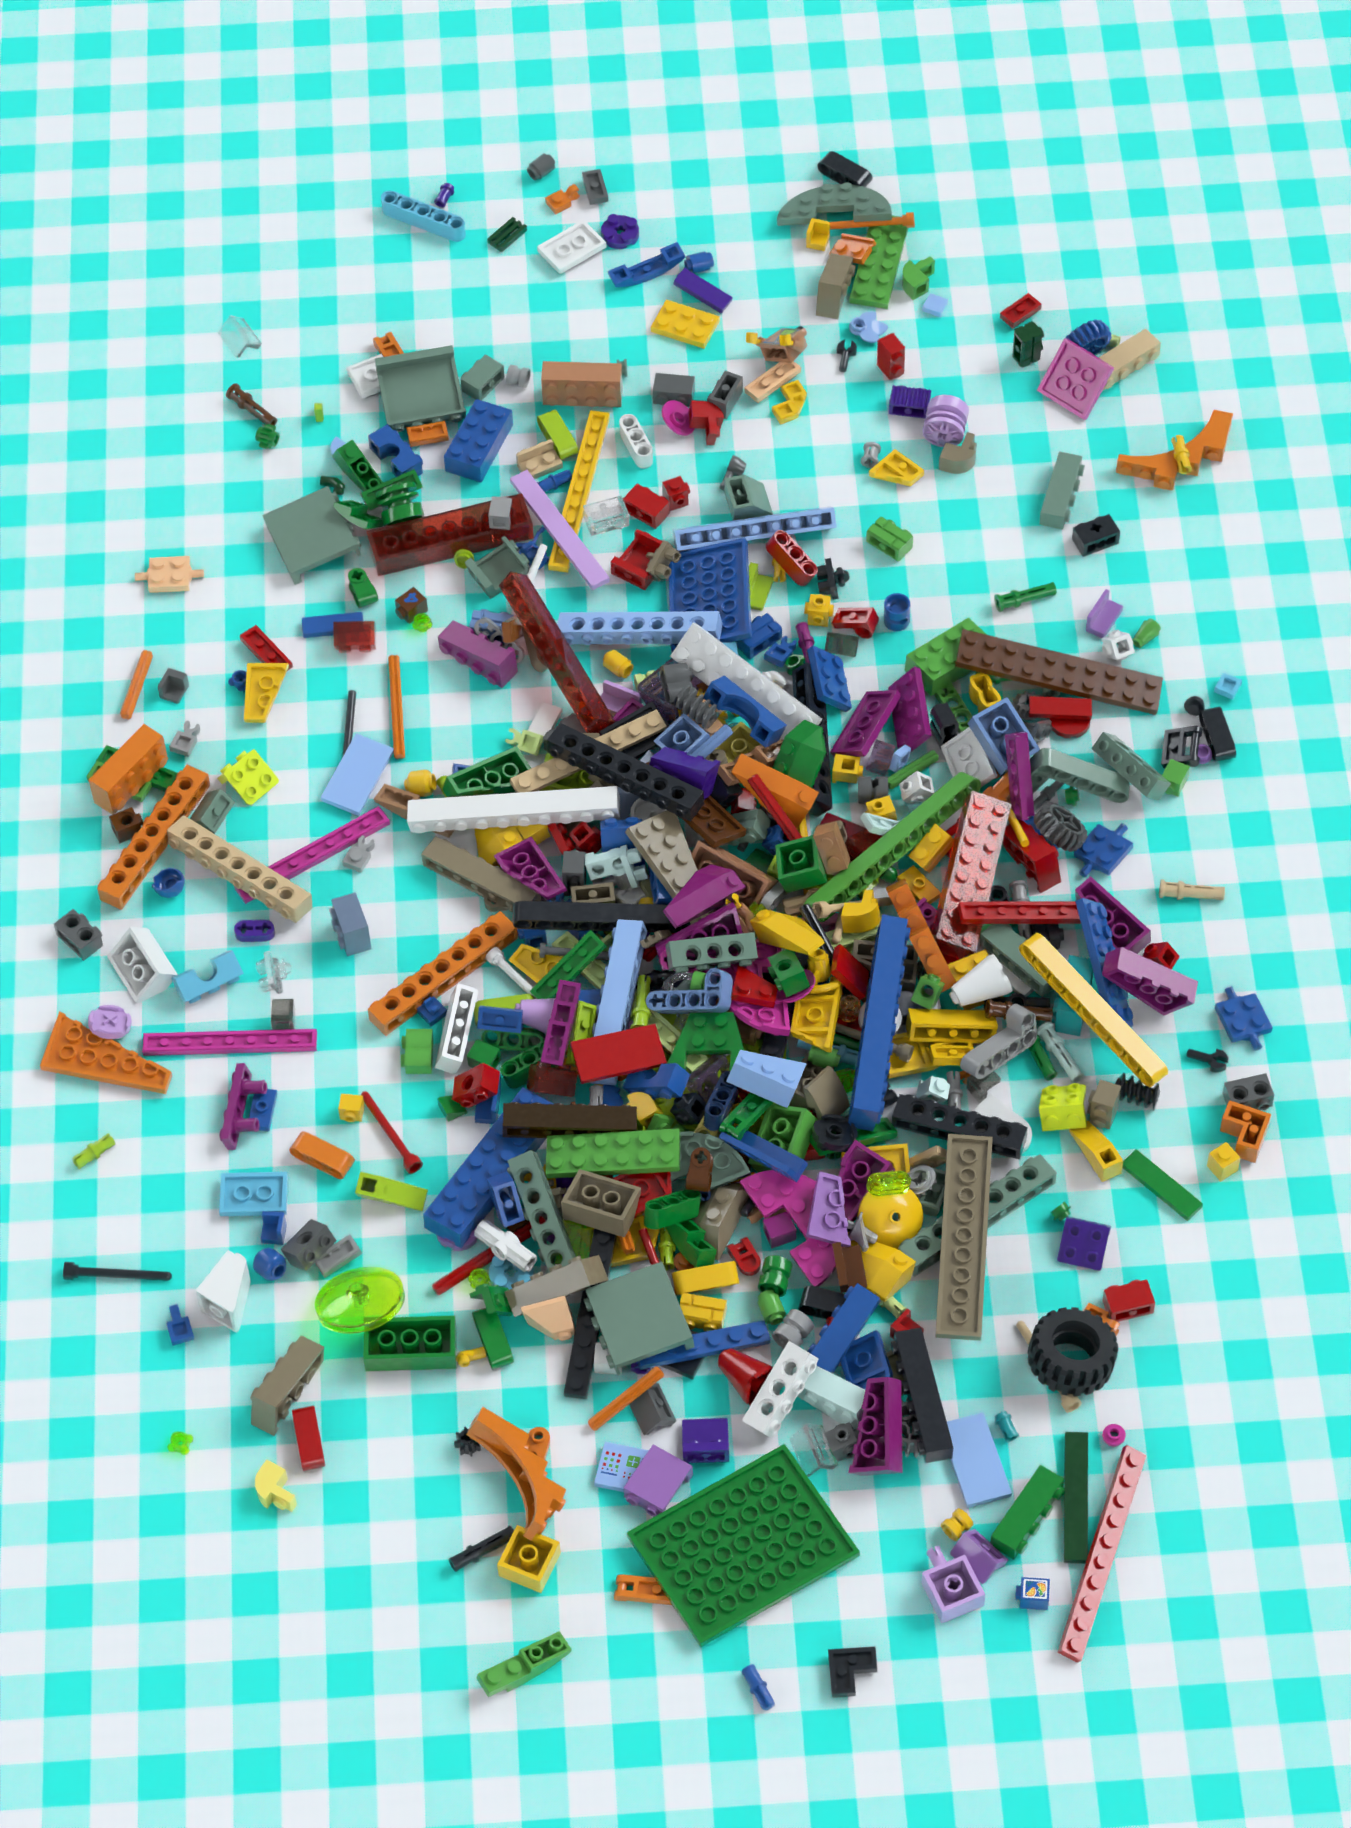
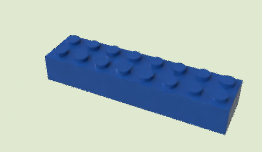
[423,1087,553,1248]

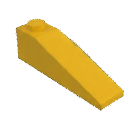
[474,826,523,867]
[750,909,825,955]
[848,1232,916,1302]

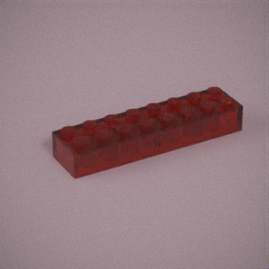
[366,493,534,576]
[931,790,1012,959]

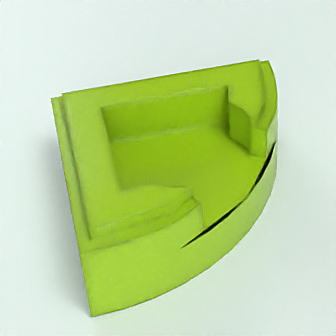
[314,402,324,422]

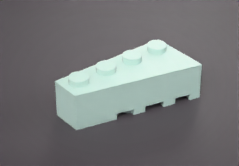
[791,1366,865,1429]

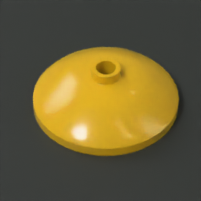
[858,1183,923,1249]

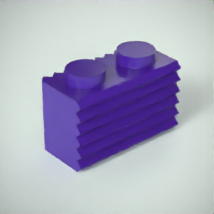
[888,385,931,419]

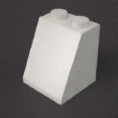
[195,1250,251,1333]

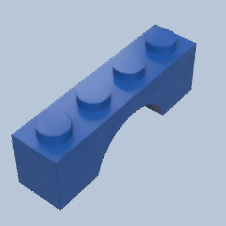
[704,675,787,748]

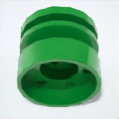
[375,482,424,527]

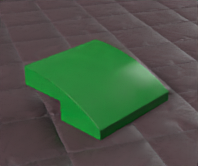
[333,500,383,529]

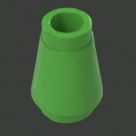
[1132,618,1161,648]

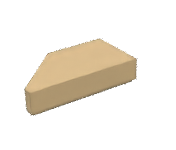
[909,1145,947,1168]

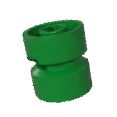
[758,1255,793,1297]

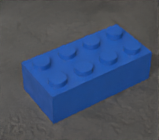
[444,399,513,483]

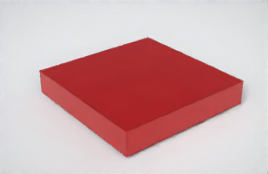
[831,944,869,1000]

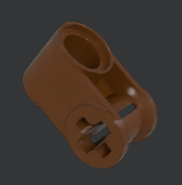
[686,1147,714,1192]

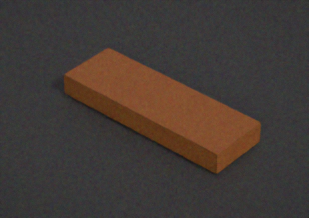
[502,615,523,643]

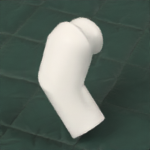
[762,671,790,691]

